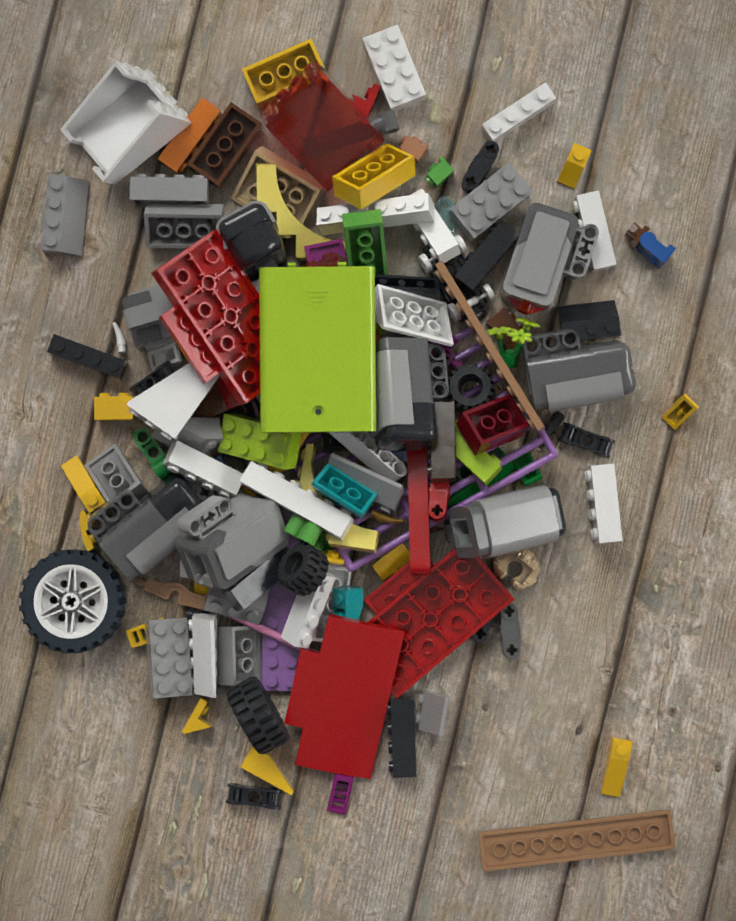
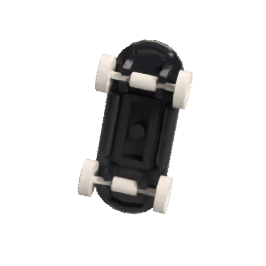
[418,235,496,324]

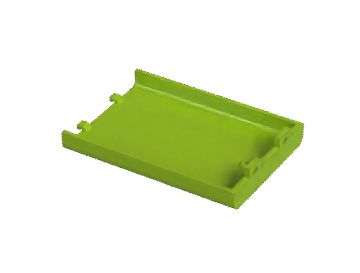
[259,262,376,433]

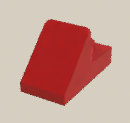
[352,83,381,121]

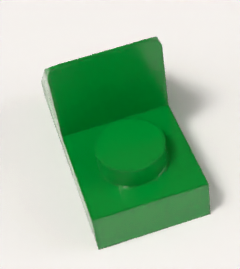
[512,452,543,486]

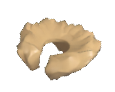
[492,549,540,591]

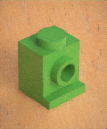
[424,156,454,189]

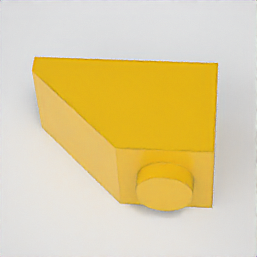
[557,143,592,189]

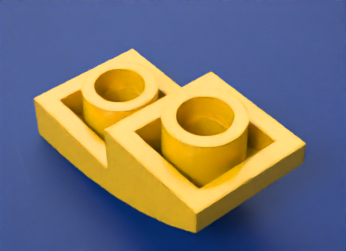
[80,510,98,552]
[321,550,344,566]

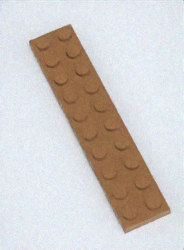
[435,261,546,432]
[478,809,676,872]

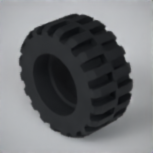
[226,676,289,754]

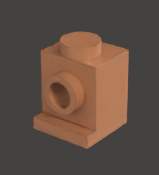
[398,135,429,164]

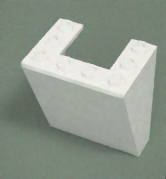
[60,61,192,185]
[126,363,219,440]

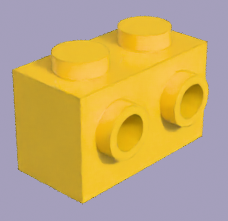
[94,393,135,421]

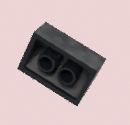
[557,300,621,343]

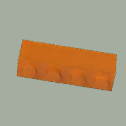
[158,97,222,175]

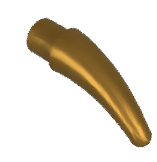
[370,509,405,524]

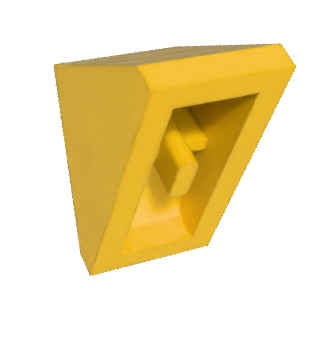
[661,394,699,430]

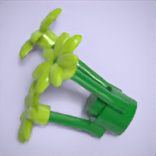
[486,317,540,368]

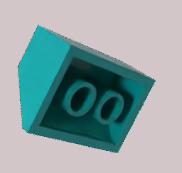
[311,463,378,520]

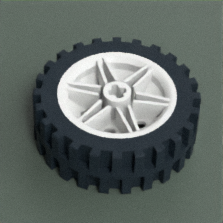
[19,549,127,654]

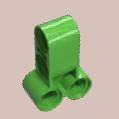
[284,514,331,552]

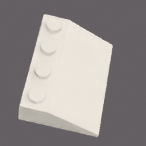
[375,284,454,347]

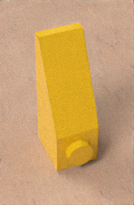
[61,455,107,514]
[601,736,633,797]
[241,746,294,795]

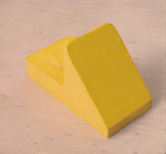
[182,697,212,734]

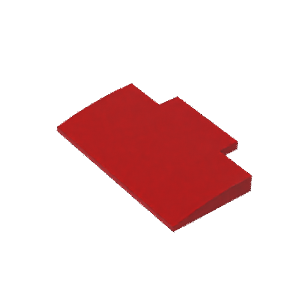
[151,229,260,406]
[364,548,514,699]
[284,613,405,779]

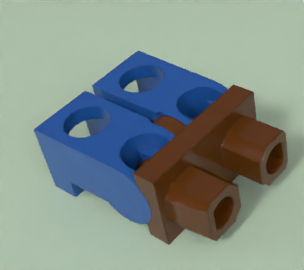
[624,222,676,269]

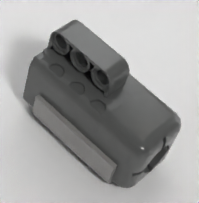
[522,329,636,412]

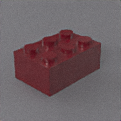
[456,394,530,456]

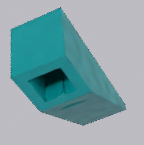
[333,585,363,620]

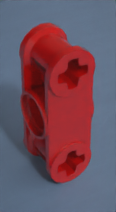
[428,479,450,523]

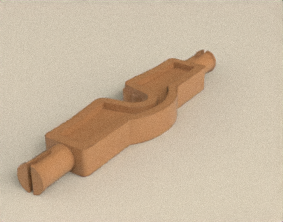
[133,577,205,610]

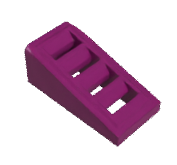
[327,773,354,815]

